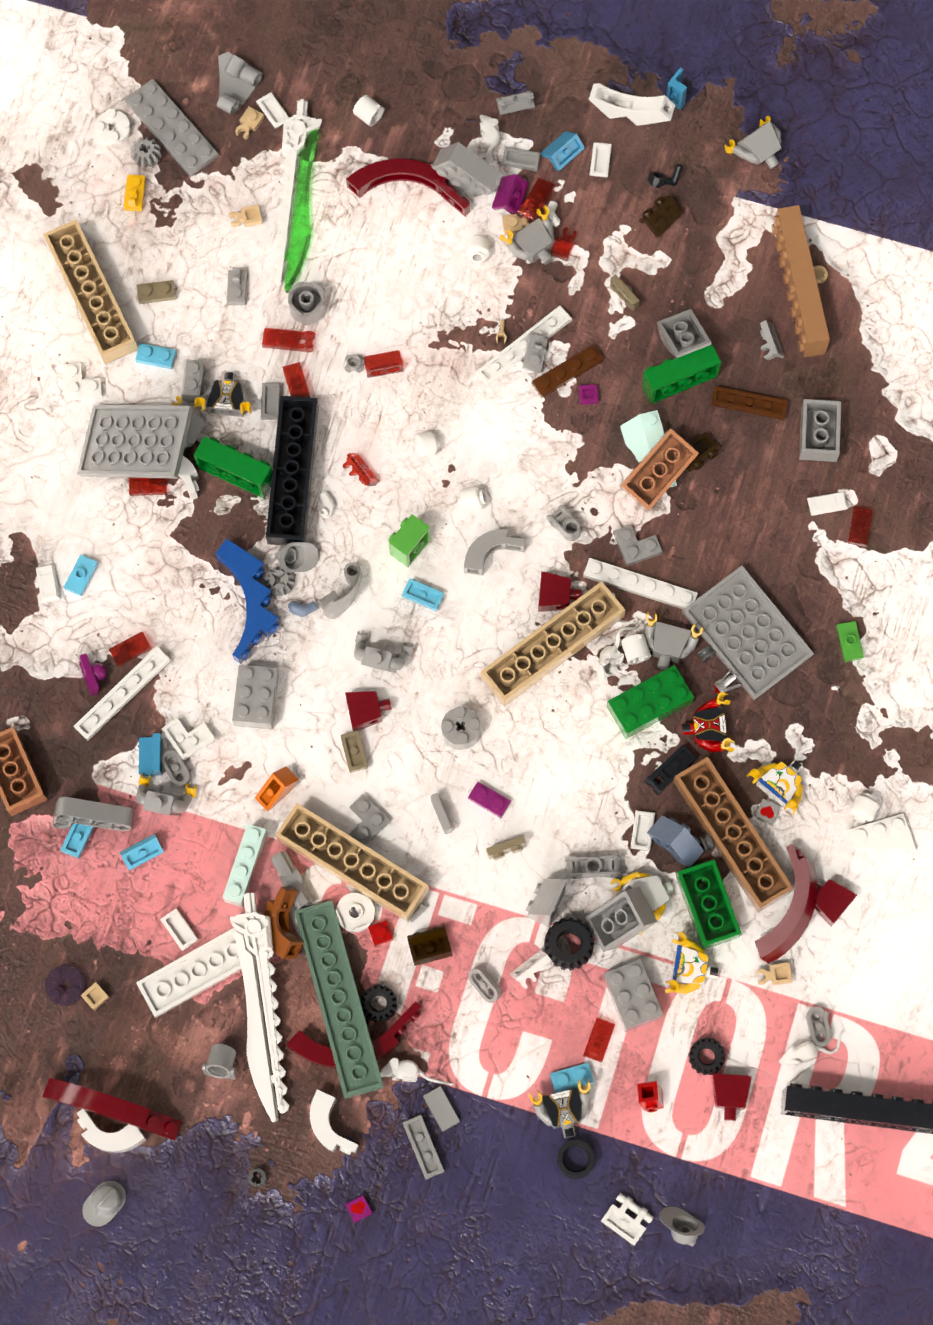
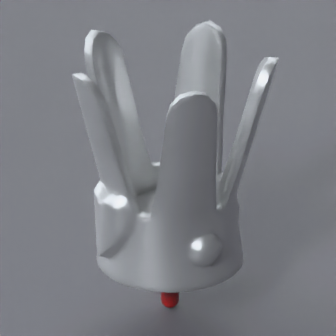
[713,670,742,694]

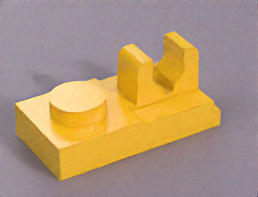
[124,174,146,212]

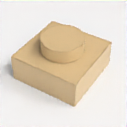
[81,982,110,1011]

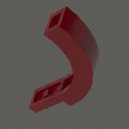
[346,159,470,217]
[286,1001,422,1069]
[42,1078,182,1141]

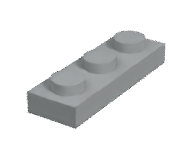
[403,1115,444,1180]

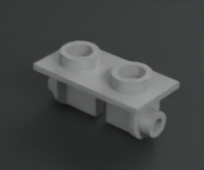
[496,91,535,115]

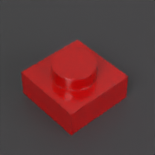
[368,920,393,946]

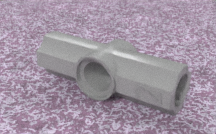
[270,851,313,909]

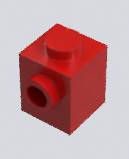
[637,1081,664,1112]

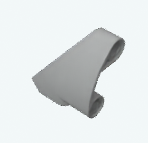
[217,52,262,115]
[318,563,362,619]

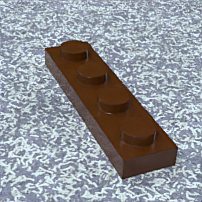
[531,344,604,398]
[711,386,788,420]

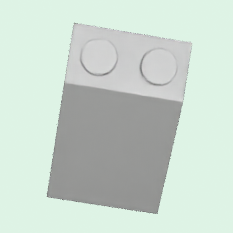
[657,309,712,358]
[526,879,567,927]

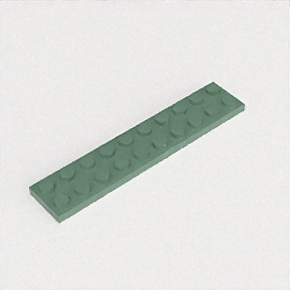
[294,900,384,1099]

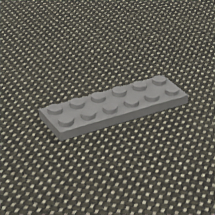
[124,79,219,177]

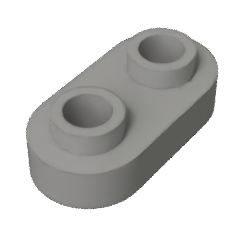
[161,750,191,787]
[468,966,502,1003]
[806,1007,832,1047]

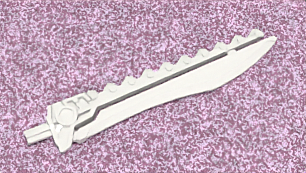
[230,893,290,1122]

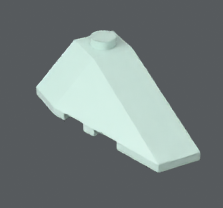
[620,410,677,488]

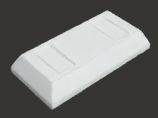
[256,92,289,129]
[590,142,612,177]
[807,491,848,516]
[36,564,61,603]
[630,810,655,851]
[160,908,199,951]

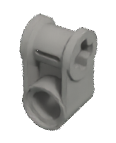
[546,505,580,541]

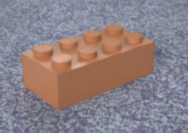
[619,428,699,511]
[0,726,47,816]

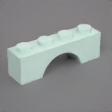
[222,824,268,907]

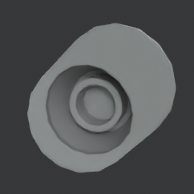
[275,542,319,572]
[82,1181,126,1227]
[659,1207,705,1246]

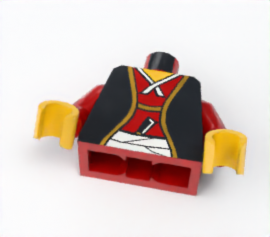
[681,692,735,753]

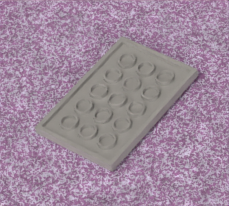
[77,405,193,479]
[682,566,814,701]

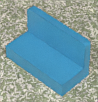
[666,68,687,110]
[541,131,585,171]
[138,733,163,776]

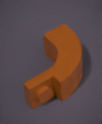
[264,887,304,959]

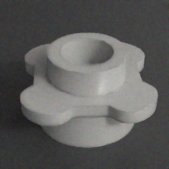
[345,354,363,373]

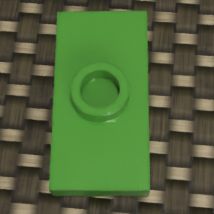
[836,621,864,662]

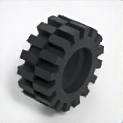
[361,985,397,1022]
[688,1037,726,1076]

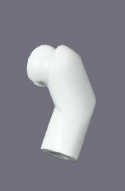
[547,201,560,227]
[319,491,335,519]

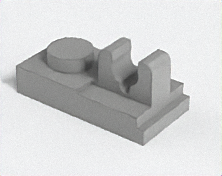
[226,267,247,306]
[760,320,785,360]
[522,333,548,373]

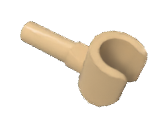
[496,320,507,344]

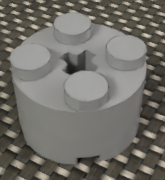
[288,281,326,325]
[441,706,480,750]

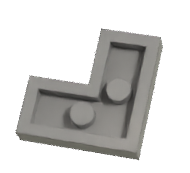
[613,525,662,567]
[349,794,391,846]

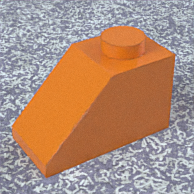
[255,766,299,812]

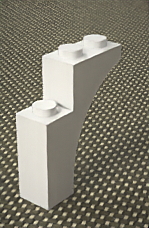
[589,83,675,126]

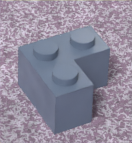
[647,816,704,868]

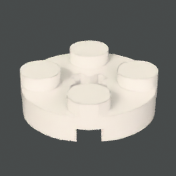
[94,109,131,146]
[336,893,375,933]

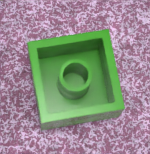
[388,514,431,568]

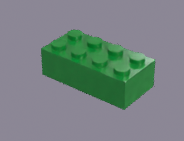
[642,343,721,405]
[194,436,272,499]
[607,665,694,739]
[675,860,742,950]

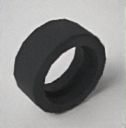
[557,1139,595,1179]

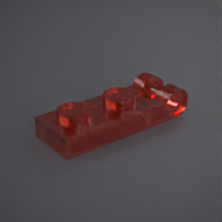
[517,178,555,223]
[262,328,315,352]

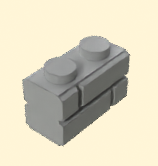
[181,360,206,403]

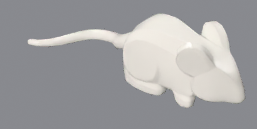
[480,115,500,164]
[593,625,638,680]
[779,1029,846,1067]
[380,1058,454,1085]

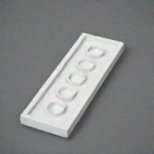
[136,927,257,1018]

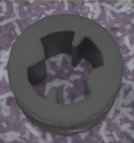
[697,645,716,663]
[698,833,715,853]
[248,1168,267,1187]

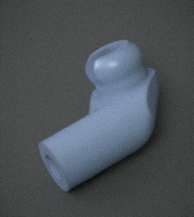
[288,601,318,617]

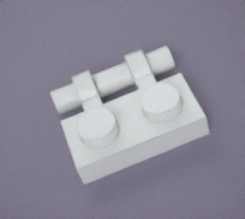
[601,1193,654,1246]

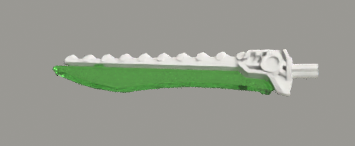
[272,99,322,293]

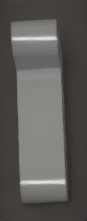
[52,797,133,831]

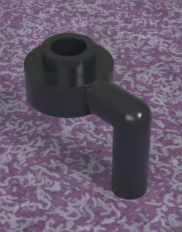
[647,164,683,188]

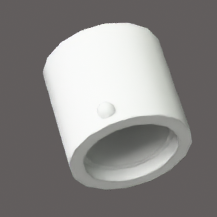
[353,95,384,127]
[621,634,651,665]

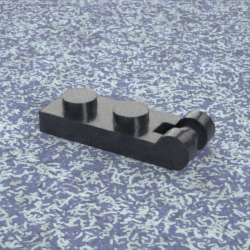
[644,744,697,796]

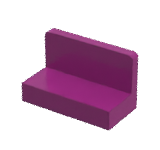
[492,174,528,214]

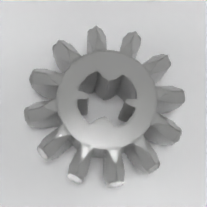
[130,136,161,168]

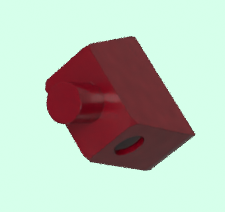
[538,571,582,612]
[345,691,392,732]
[815,879,857,927]
[711,1073,752,1121]

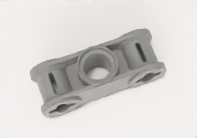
[565,855,622,879]

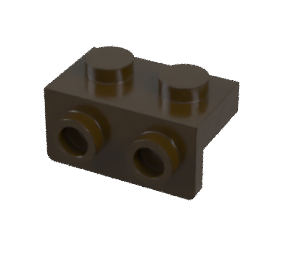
[639,196,684,237]
[686,432,720,472]
[407,926,453,966]

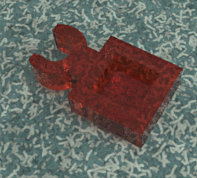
[550,227,576,261]

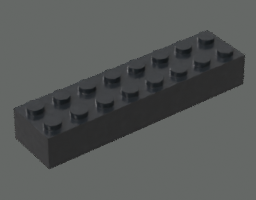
[266,396,319,545]
[780,1083,933,1134]

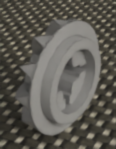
[264,566,295,596]

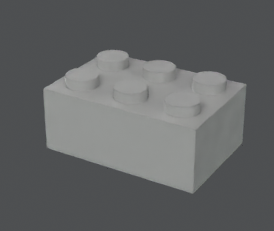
[432,142,501,197]
[799,399,841,462]
[232,665,279,730]
[586,887,658,952]
[603,959,663,1032]

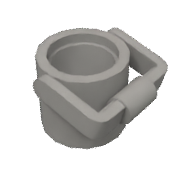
[202,1044,237,1080]

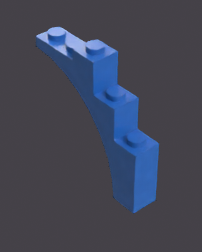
[215,539,280,664]

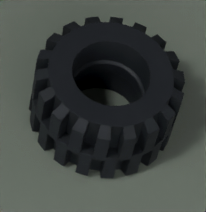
[544,917,594,971]

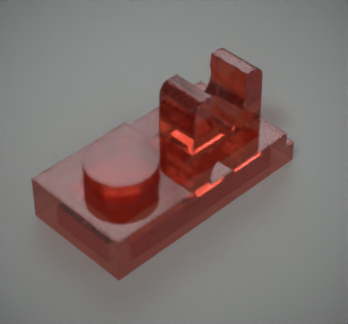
[343,453,380,486]
[583,1018,615,1063]

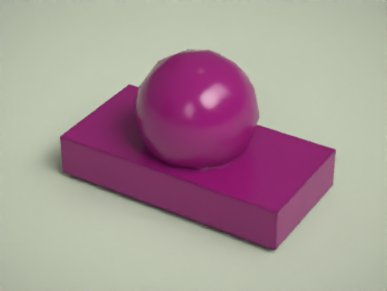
[78,653,107,696]

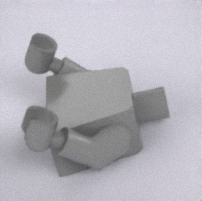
[354,631,413,673]

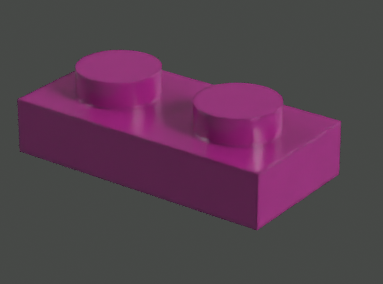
[468,782,511,819]

